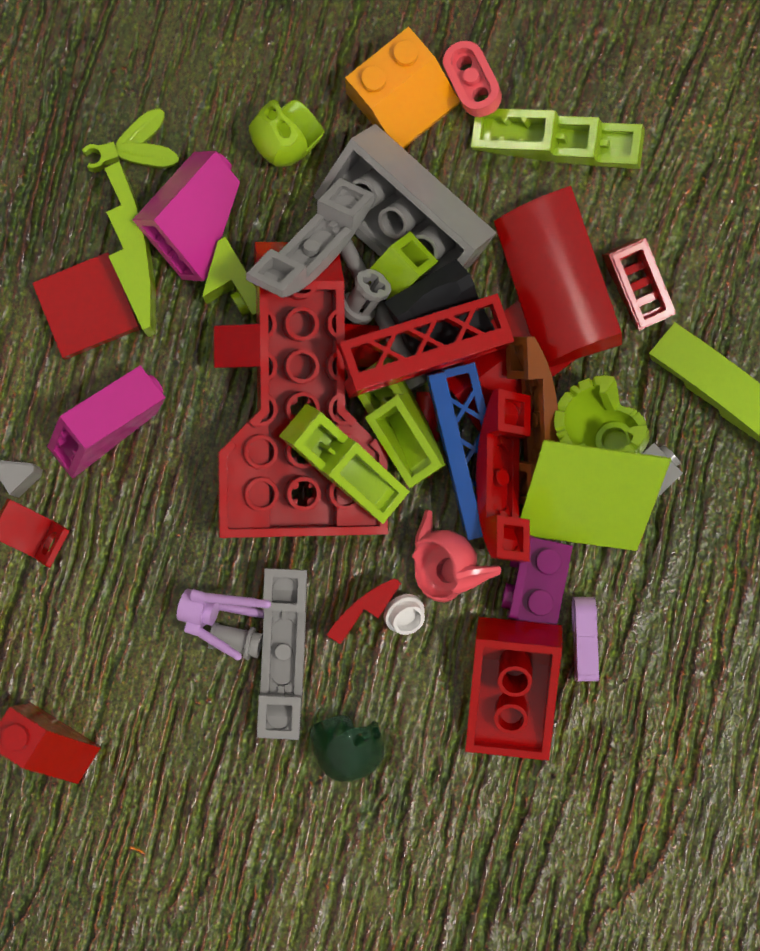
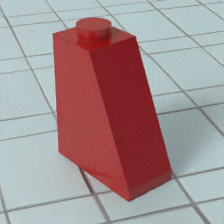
[0,703,102,784]

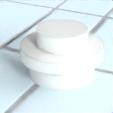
[383,594,425,635]

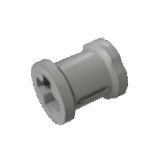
[344,269,391,325]

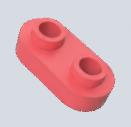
[443,41,502,117]

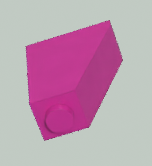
[132,151,240,281]
[47,365,166,479]

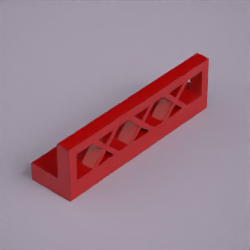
[338,293,514,398]

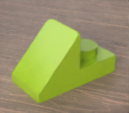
[203,237,256,323]

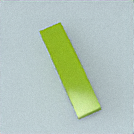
[471,109,645,169]
[104,162,156,337]
[649,322,760,442]

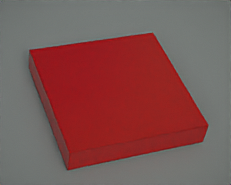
[32,252,141,360]

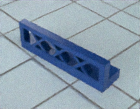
[425,362,486,540]

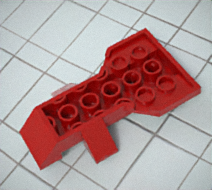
[213,242,388,538]

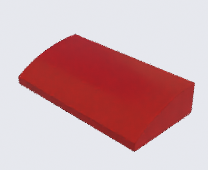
[494,186,622,367]

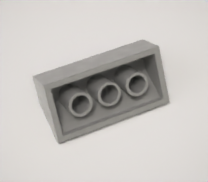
[313,124,497,280]

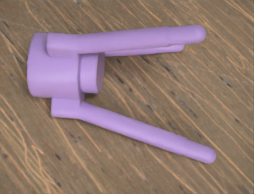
[177,589,271,660]

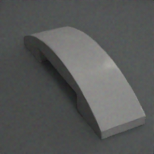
[246,178,375,298]
[257,568,307,740]

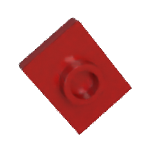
[0,499,70,568]

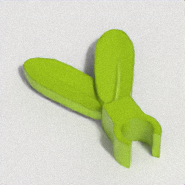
[82,109,179,173]

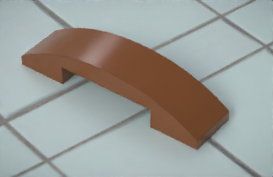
[506,336,558,505]

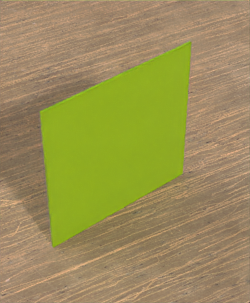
[520,440,671,551]

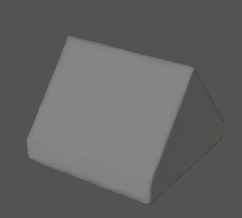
[0,460,43,498]

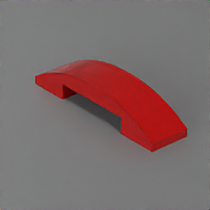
[476,389,531,562]

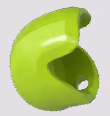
[248,99,325,167]

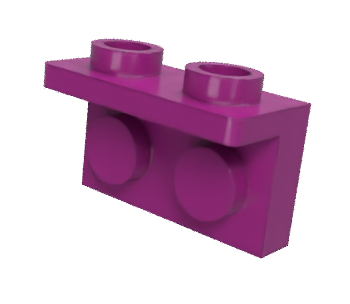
[501,535,573,624]

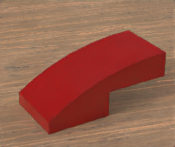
[326,578,402,644]

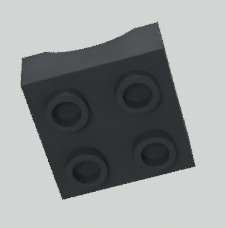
[384,259,495,376]

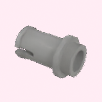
[208,622,263,660]

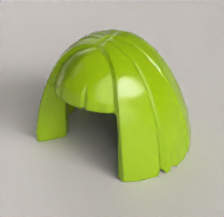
[554,375,650,454]

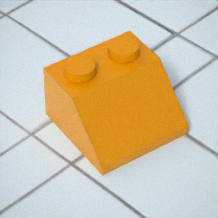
[345,26,460,149]

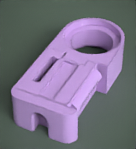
[572,597,599,682]

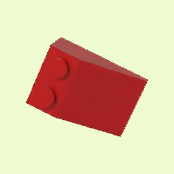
[465,616,562,761]

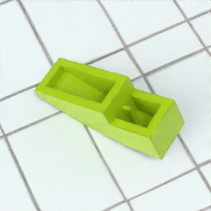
[358,359,445,489]
[279,403,410,524]

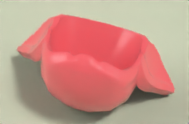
[412,509,501,603]

